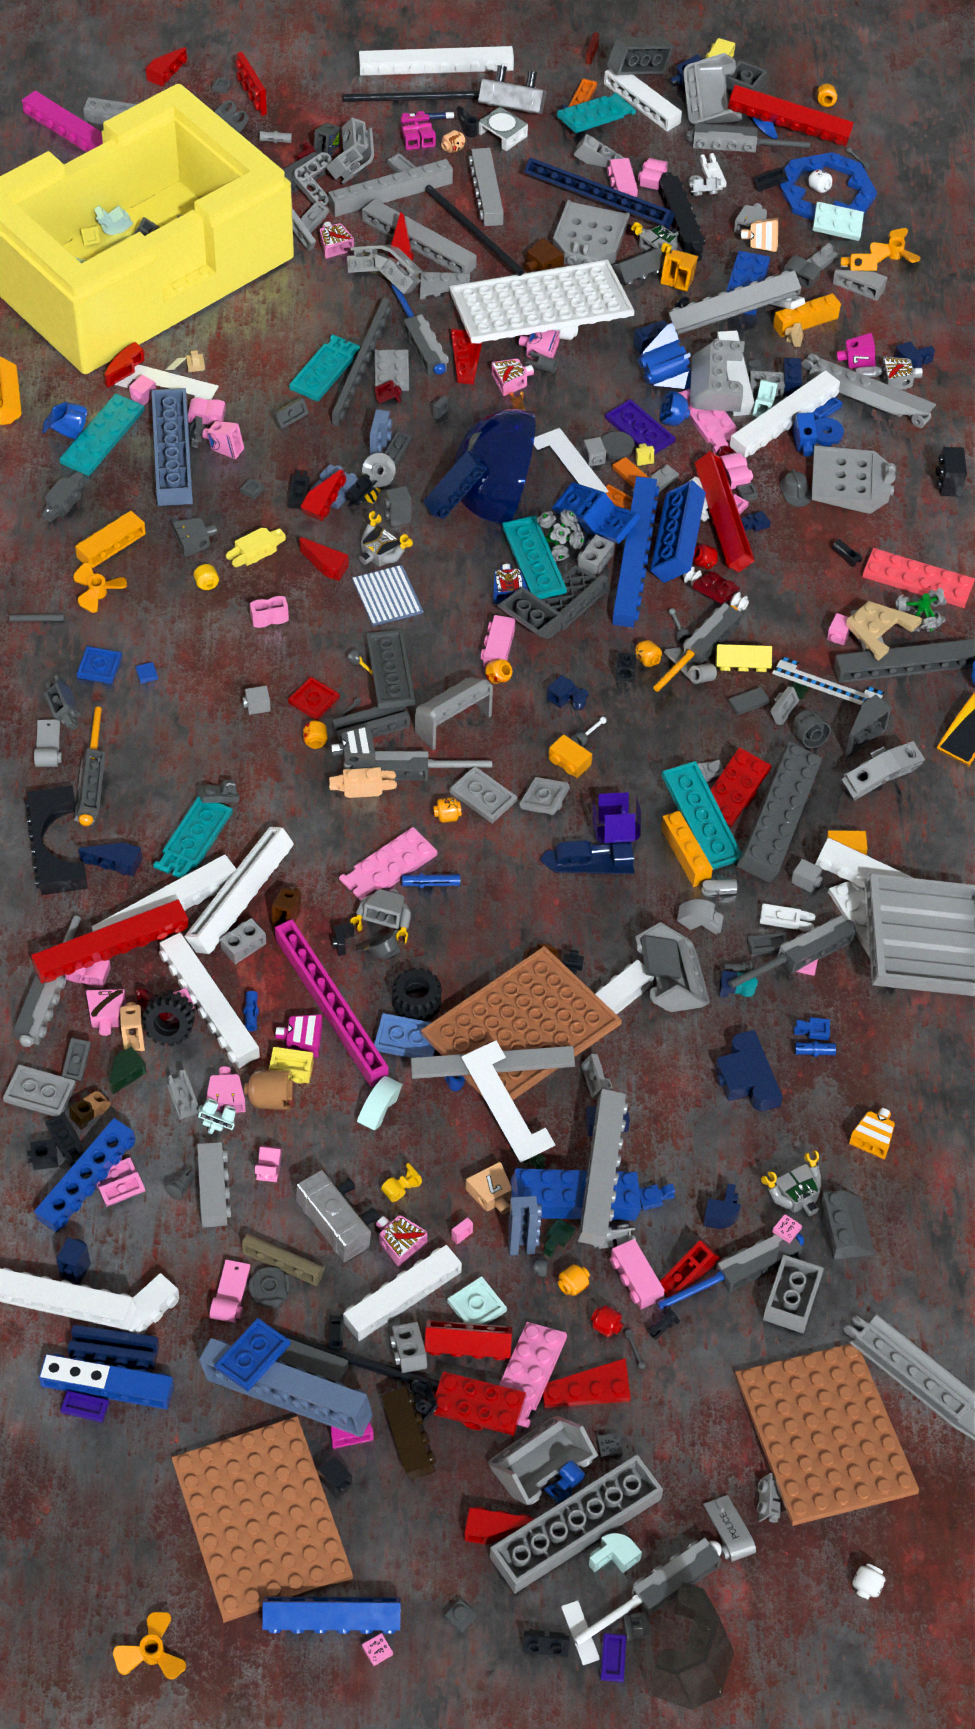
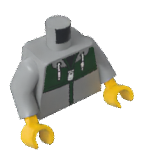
[631,222,678,259]
[761,1151,822,1216]

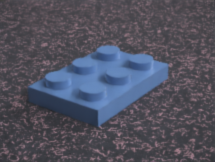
[374,1013,436,1058]

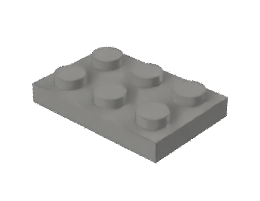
[375,350,409,391]
[450,766,517,823]
[3,1065,76,1117]

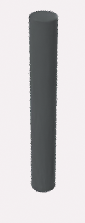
[9,614,65,622]

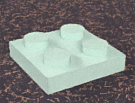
[447,1276,507,1325]

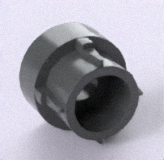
[794,710,831,748]

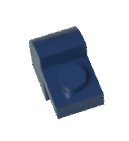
[894,341,935,368]
[703,1183,741,1229]

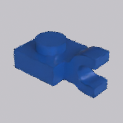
[794,1017,830,1040]
[639,1183,675,1211]

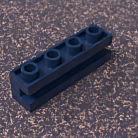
[423,451,487,519]
[67,1325,160,1370]

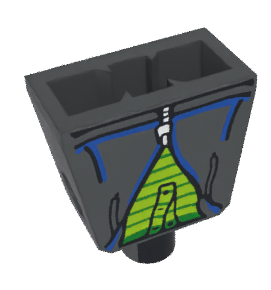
[314,123,341,161]

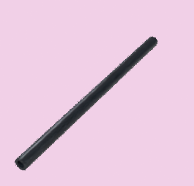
[343,91,480,102]
[425,185,524,276]
[276,1330,440,1391]

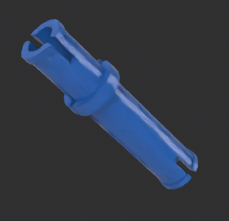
[402,873,460,888]

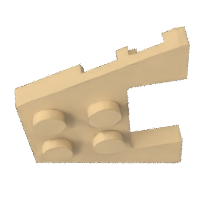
[846,601,922,661]

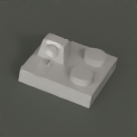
[519,777,570,815]

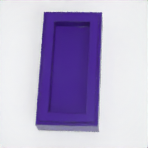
[60,1390,109,1423]
[601,1633,627,1682]

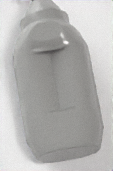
[855,366,886,378]

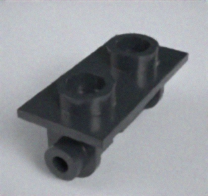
[346,474,377,507]
[410,1380,438,1421]
[522,1629,570,1657]

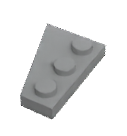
[420,272,470,300]

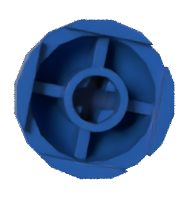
[659,391,690,426]

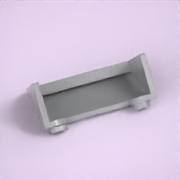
[684,53,742,124]

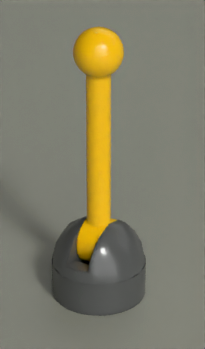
[347,649,373,675]

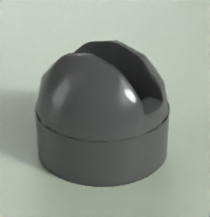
[533,1259,548,1277]

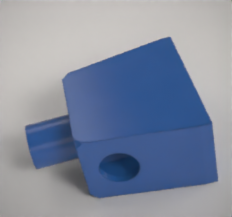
[792,412,817,457]

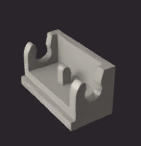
[167,1069,199,1120]

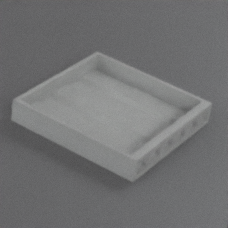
[864,873,975,996]

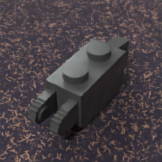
[42,472,84,522]
[44,675,81,730]

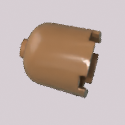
[244,1070,293,1111]

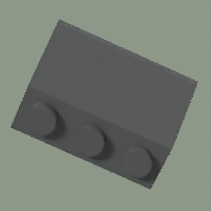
[611,247,665,286]
[498,587,563,639]
[820,1190,875,1260]

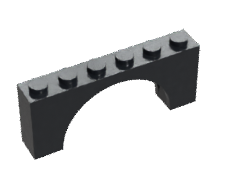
[24,785,88,895]

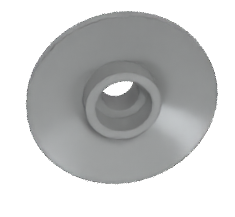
[362,453,396,488]

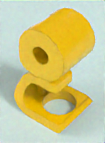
[381,1163,422,1202]

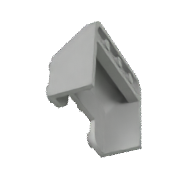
[690,340,745,412]
[415,677,493,750]
[636,922,710,1012]
[488,1416,598,1505]

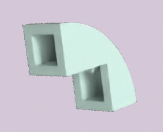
[357,1076,403,1130]

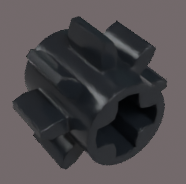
[563,950,584,975]

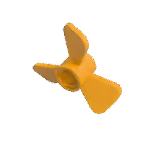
[870,228,921,263]
[73,563,127,613]
[113,1612,186,1679]

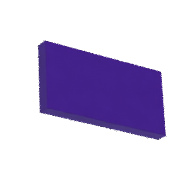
[605,399,676,455]

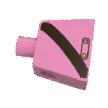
[86,989,126,1036]

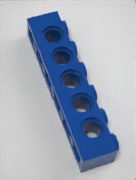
[34,1118,136,1233]

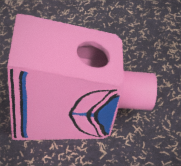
[519,330,560,360]
[202,421,244,459]

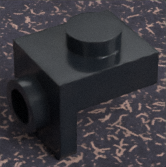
[332,923,354,956]

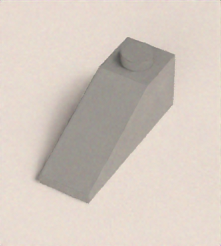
[833,270,887,301]

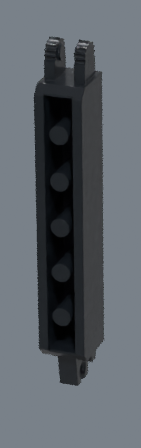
[659,172,706,262]

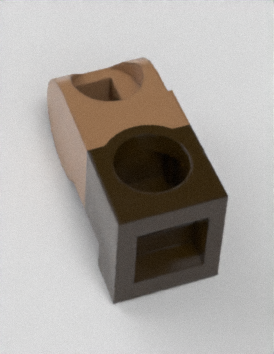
[70,1091,111,1130]

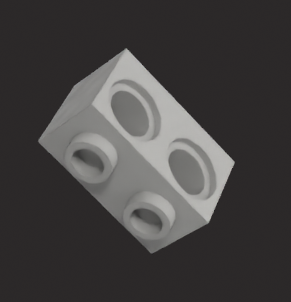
[749,371,785,399]
[577,535,614,576]
[220,918,266,964]
[390,1322,427,1373]

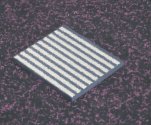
[352,565,423,627]

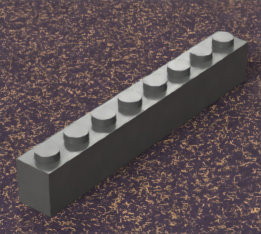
[834,639,975,683]

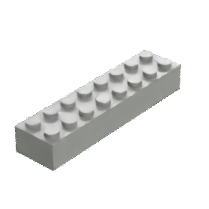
[490,1454,663,1594]

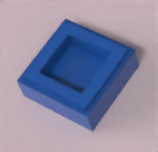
[135,662,158,684]

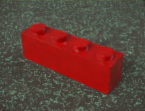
[425,1320,512,1360]

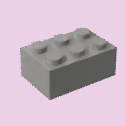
[763,1255,824,1334]

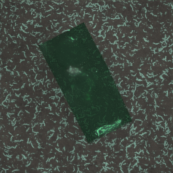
[109,1046,147,1094]

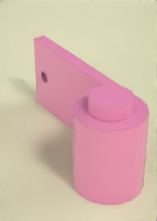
[210,1260,251,1323]

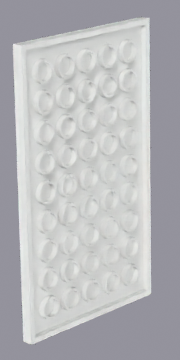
[449,259,634,343]

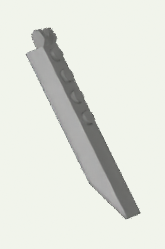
[801,353,936,415]
[843,1314,975,1440]

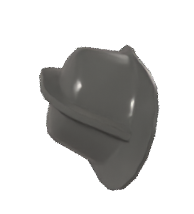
[780,469,812,507]
[356,930,400,959]

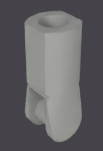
[701,879,737,896]

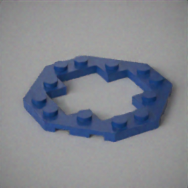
[778,152,877,221]

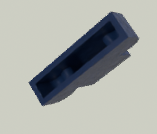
[715,1030,783,1111]

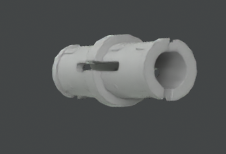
[260,131,292,144]

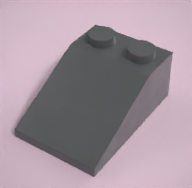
[845,694,892,759]

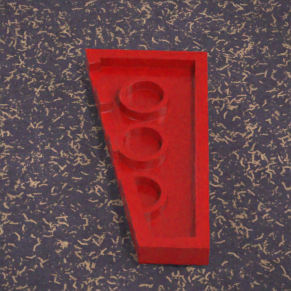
[451,329,483,385]

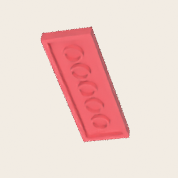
[862,548,975,608]

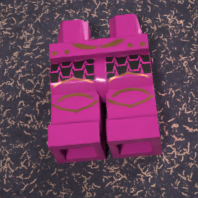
[401,111,436,150]

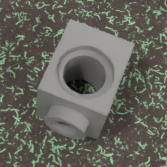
[583,437,606,466]

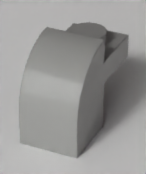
[677,899,724,934]

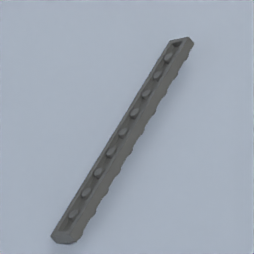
[332,298,392,427]

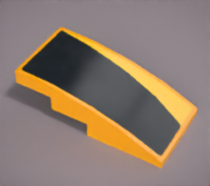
[937,693,975,767]

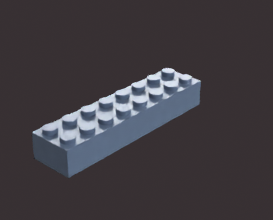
[152,388,193,506]
[199,1338,373,1438]

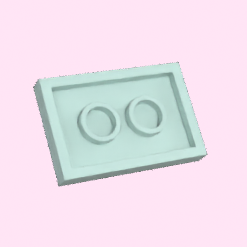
[812,201,864,241]

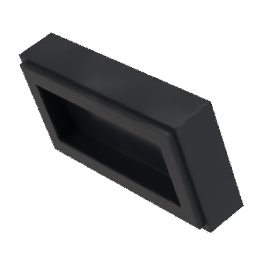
[754,167,788,192]

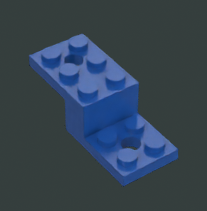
[552,482,640,544]

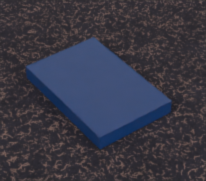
[214,1318,291,1392]

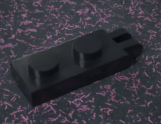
[288,470,310,509]

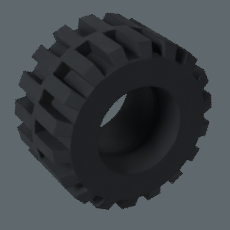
[392,968,442,1021]
[142,990,195,1046]

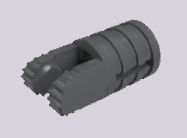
[525,351,558,374]

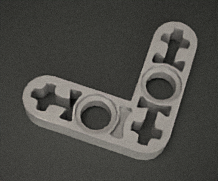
[293,152,332,207]

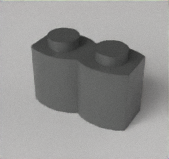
[783,255,822,289]

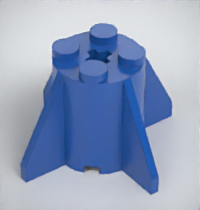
[637,323,691,389]

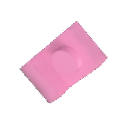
[255,1145,283,1182]

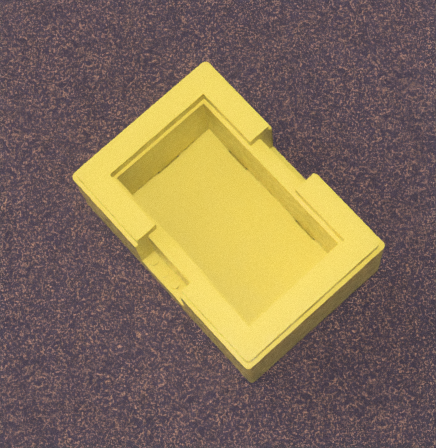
[0,84,294,374]

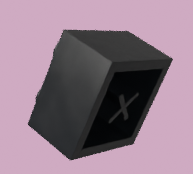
[936,447,967,497]

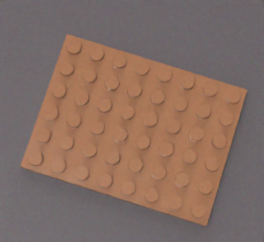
[421,946,622,1101]
[735,1344,919,1526]
[171,1416,353,1623]

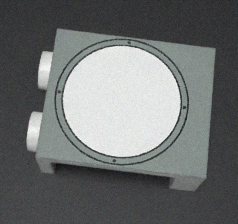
[479,107,528,151]

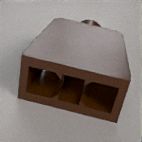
[524,238,564,272]
[272,887,301,931]

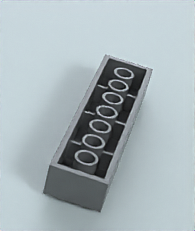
[736,741,822,883]

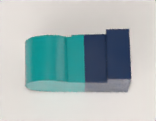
[719,971,758,997]

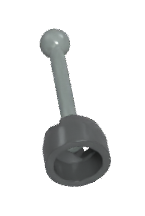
[669,608,692,644]

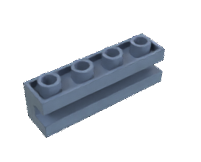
[508,1196,542,1256]

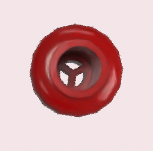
[693,544,718,570]
[590,1305,624,1337]

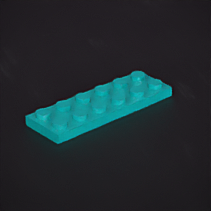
[59,393,145,476]
[502,515,567,599]
[661,761,741,870]

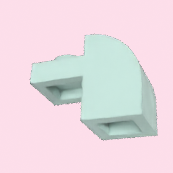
[94,205,133,235]
[753,379,778,417]
[589,1533,642,1573]

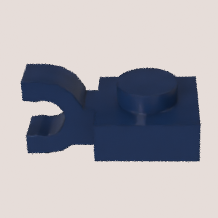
[741,511,771,532]

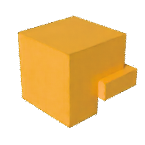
[660,250,698,291]

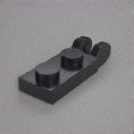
[45,1113,84,1168]

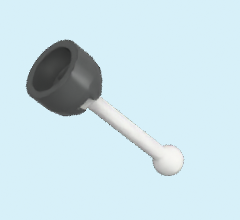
[571,717,607,747]

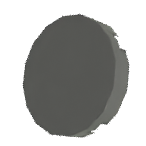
[601,431,635,460]
[249,1267,291,1308]

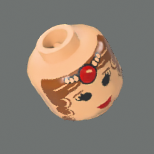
[441,130,465,154]

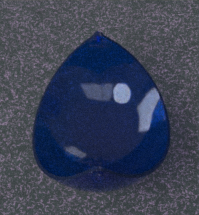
[454,409,536,523]

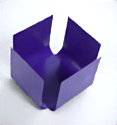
[593,792,641,843]

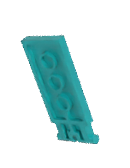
[557,93,636,133]
[289,334,362,402]
[153,796,233,878]

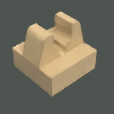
[785,323,804,347]
[186,350,205,372]

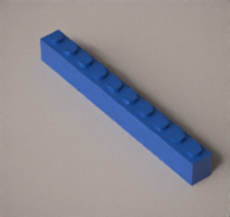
[612,476,660,628]

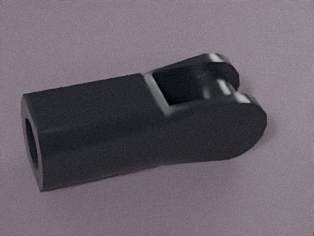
[832,539,863,567]
[328,1314,343,1349]

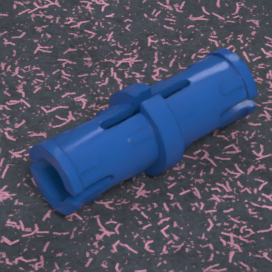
[243,991,259,1031]
[795,1041,836,1057]

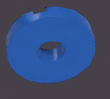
[815,417,844,446]

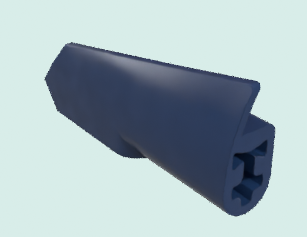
[540,841,635,874]

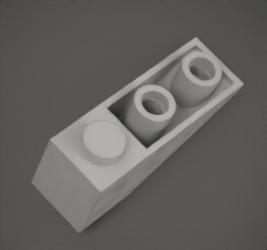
[574,134,624,168]

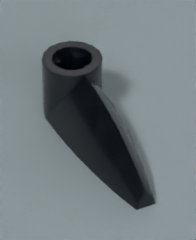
[456,106,479,137]

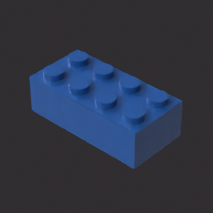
[726,251,770,316]

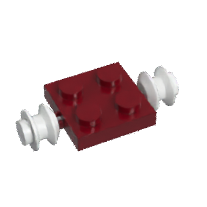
[683,567,749,611]

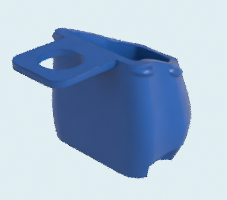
[42,402,87,440]

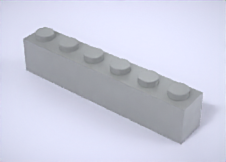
[468,148,504,226]

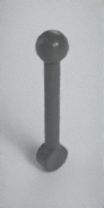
[846,147,870,169]
[334,698,361,719]
[625,1329,646,1370]

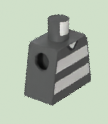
[331,726,376,766]

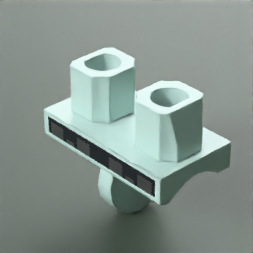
[198,1098,236,1134]

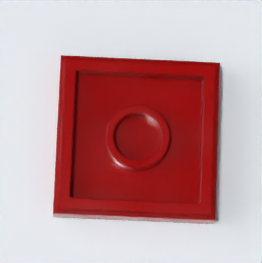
[288,677,340,720]

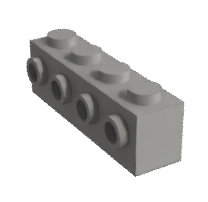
[83,97,137,124]
[197,1142,231,1228]

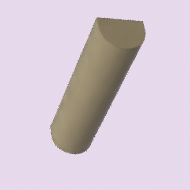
[242,1233,325,1286]

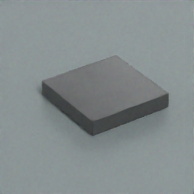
[641,936,681,980]

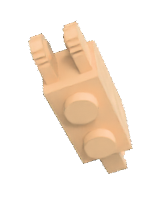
[329,767,397,798]

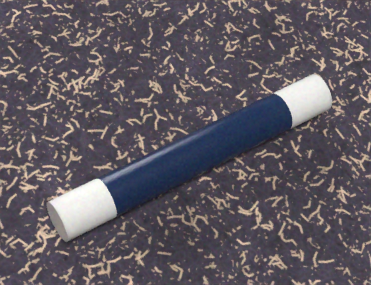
[410,112,454,119]

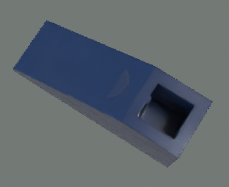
[79,843,143,876]

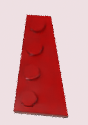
[543,1358,631,1408]

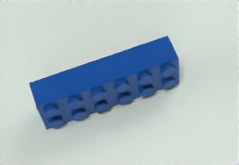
[650,480,706,583]
[511,1169,641,1221]

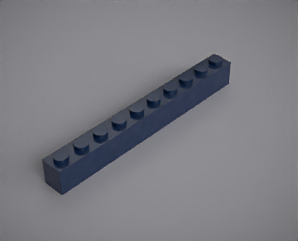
[524,157,675,229]

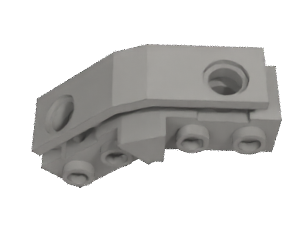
[326,117,374,184]
[347,244,422,294]
[842,741,925,801]

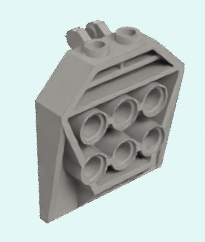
[553,200,630,265]
[812,445,896,514]

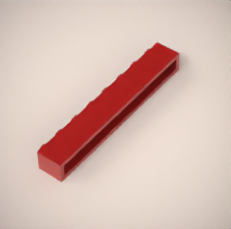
[727,85,854,146]
[695,451,755,573]
[31,899,188,984]

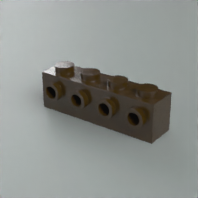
[381,1386,437,1481]

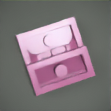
[97,1158,145,1207]

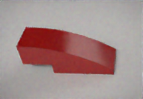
[105,342,144,388]

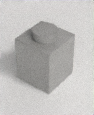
[242,686,271,715]
[791,859,823,893]

